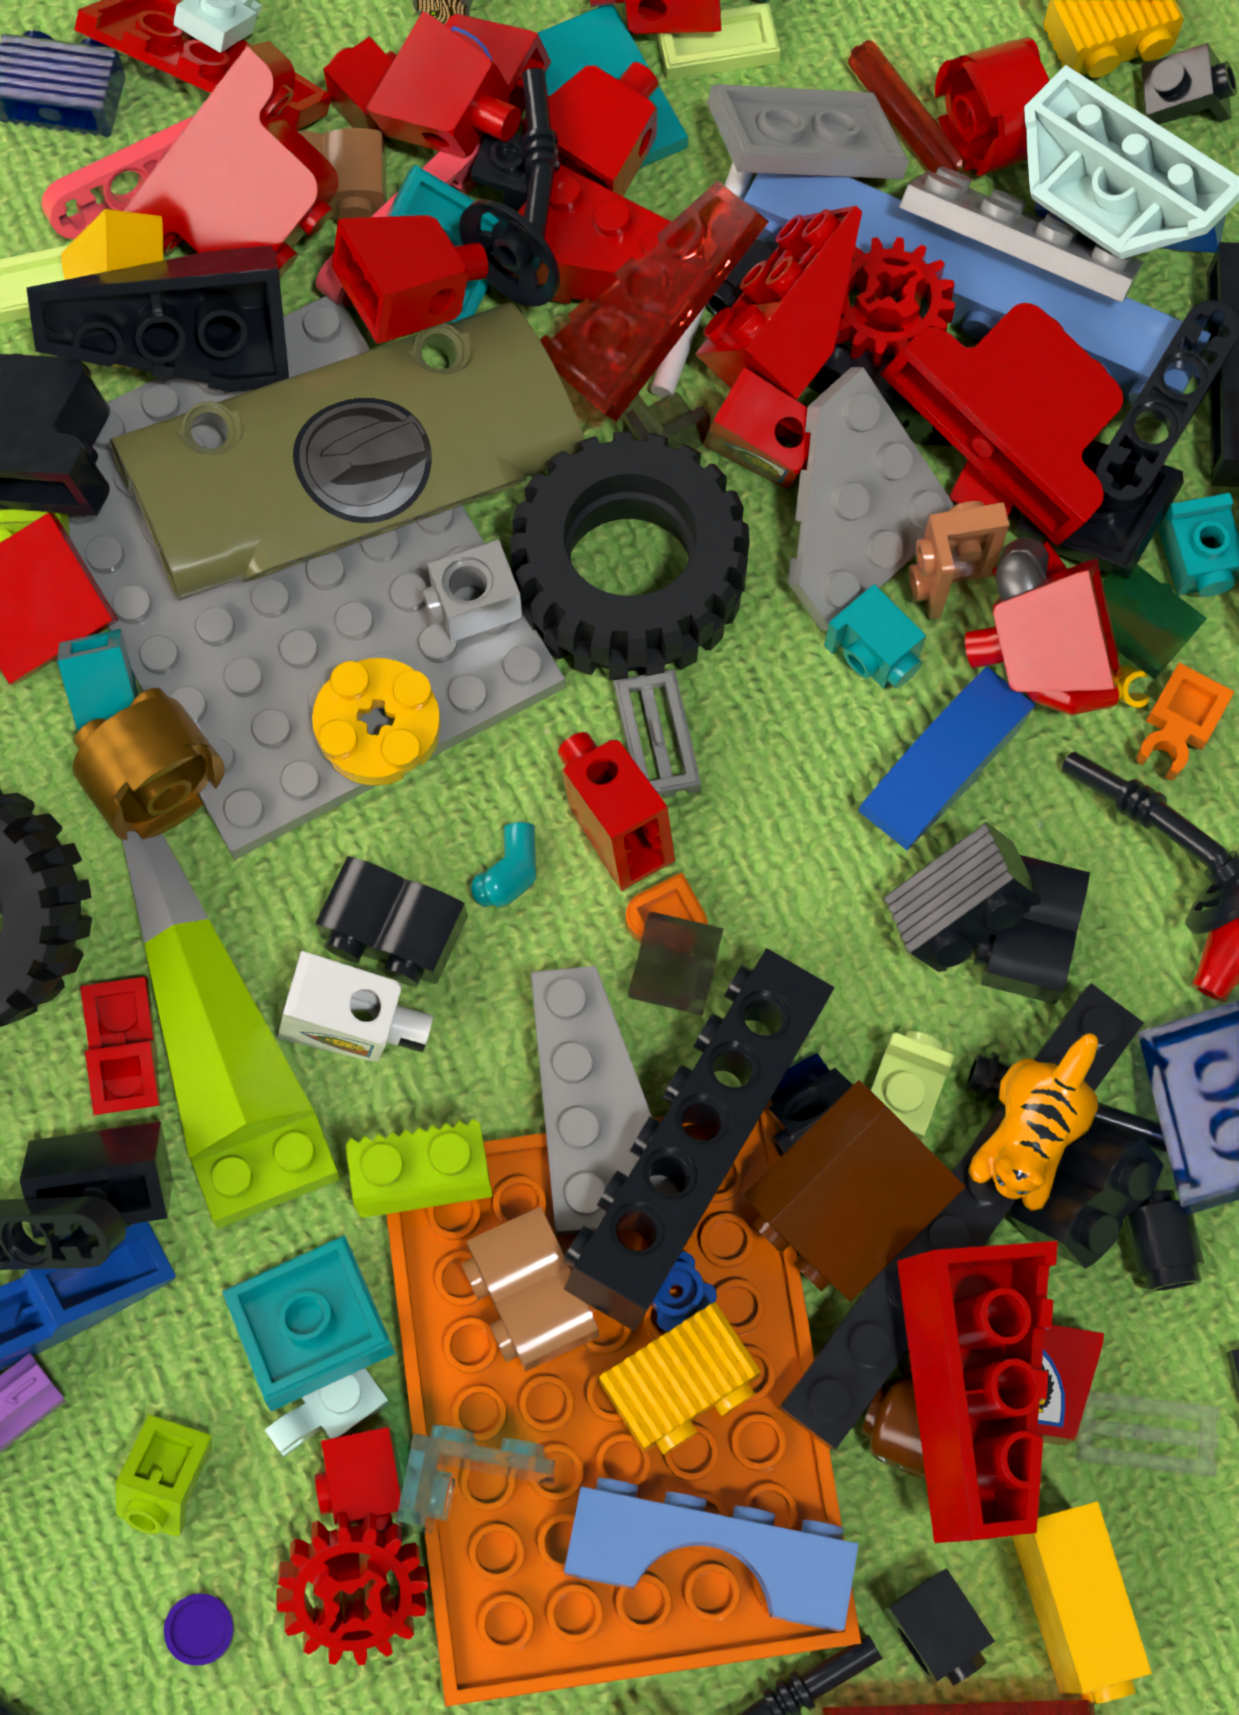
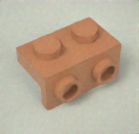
[909,501,1009,620]

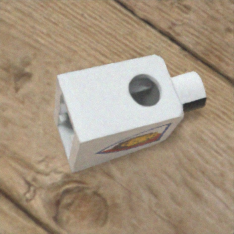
[277,951,433,1062]

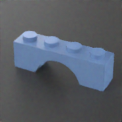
[564,1478,859,1632]

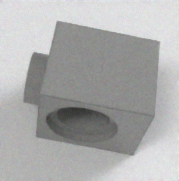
[421,539,522,642]

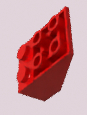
[695,205,862,399]

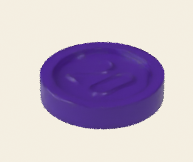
[164,1594,235,1666]

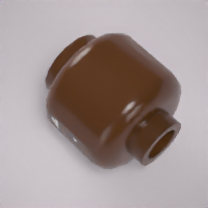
[862,1377,926,1479]

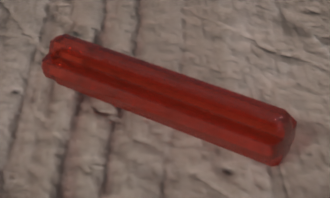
[848,40,967,174]

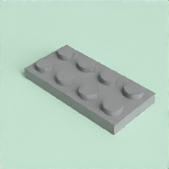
[899,167,1144,303]

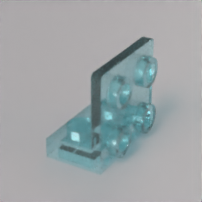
[396,1425,556,1534]

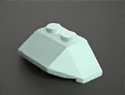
[1024,65,1239,259]

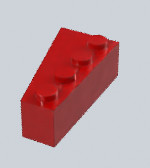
[897,1241,1058,1543]

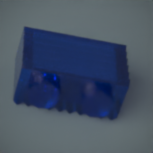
[0,30,126,138]

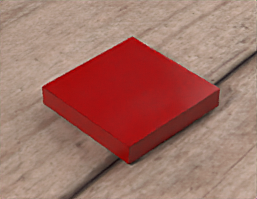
[0,512,119,684]

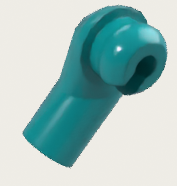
[471,822,536,907]

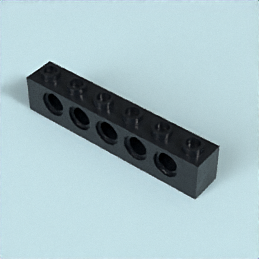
[563,948,835,1332]

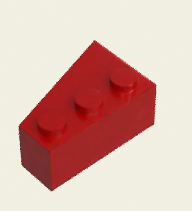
[491,165,710,324]

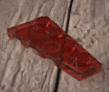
[540,181,769,422]

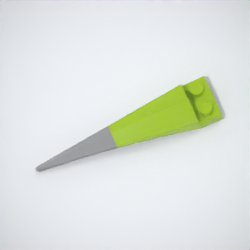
[122,831,341,1229]

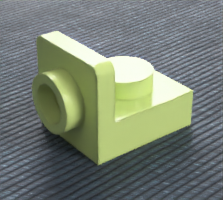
[871,1031,955,1141]

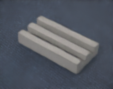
[614,669,701,798]

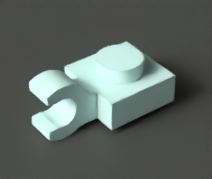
[173,0,262,53]
[265,1368,389,1457]

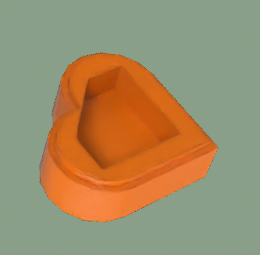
[626,872,708,954]

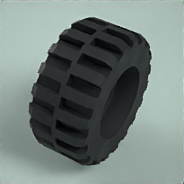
[510,431,750,680]
[0,788,92,1027]

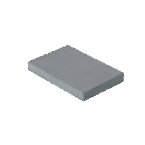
[707,84,909,179]

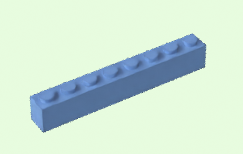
[740,173,1211,406]

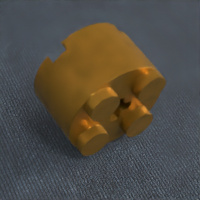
[72,688,225,840]

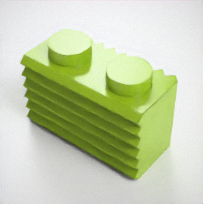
[345,1118,493,1218]

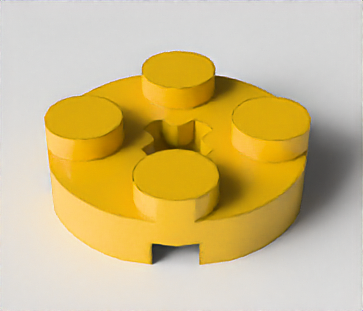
[312,658,441,786]

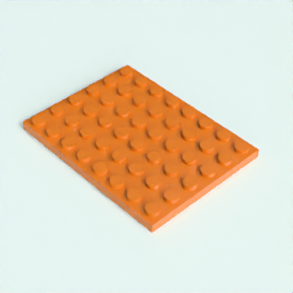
[386,1101,861,1707]

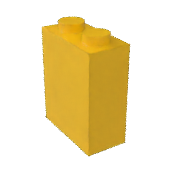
[1012,1501,1152,1704]

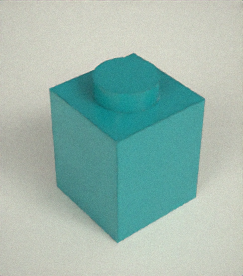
[57,629,139,732]

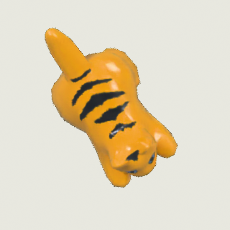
[968,1033,1098,1211]

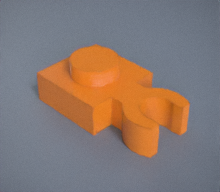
[1136,662,1235,781]

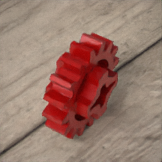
[835,237,956,368]
[276,1512,428,1666]

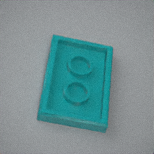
[538,4,688,168]

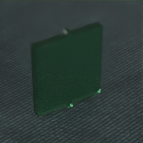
[1103,565,1207,680]

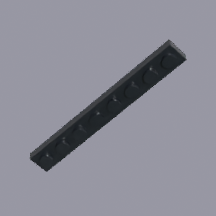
[778,983,1144,1451]

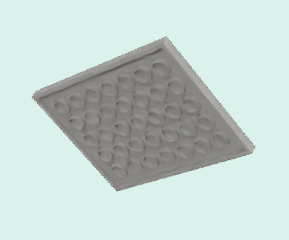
[69,296,566,860]

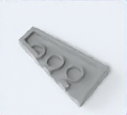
[531,966,680,1236]

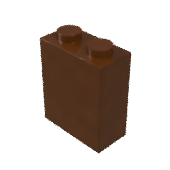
[744,1080,965,1302]

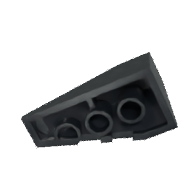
[26,245,289,392]

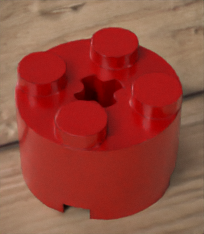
[935,37,1049,176]

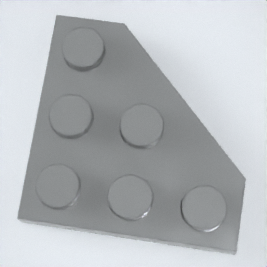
[788,367,955,631]

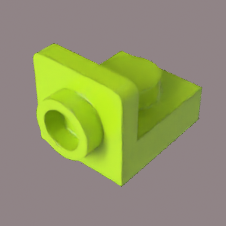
[115,1414,212,1537]

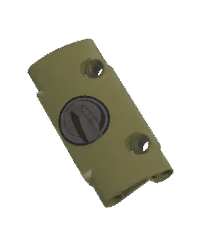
[110,302,584,600]

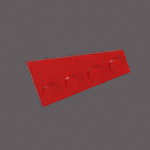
[74,0,333,130]

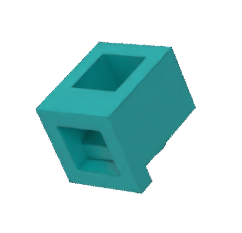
[1158,493,1239,597]
[824,584,926,689]

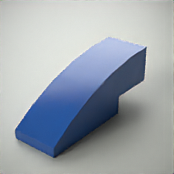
[858,666,1036,851]
[0,1222,176,1371]

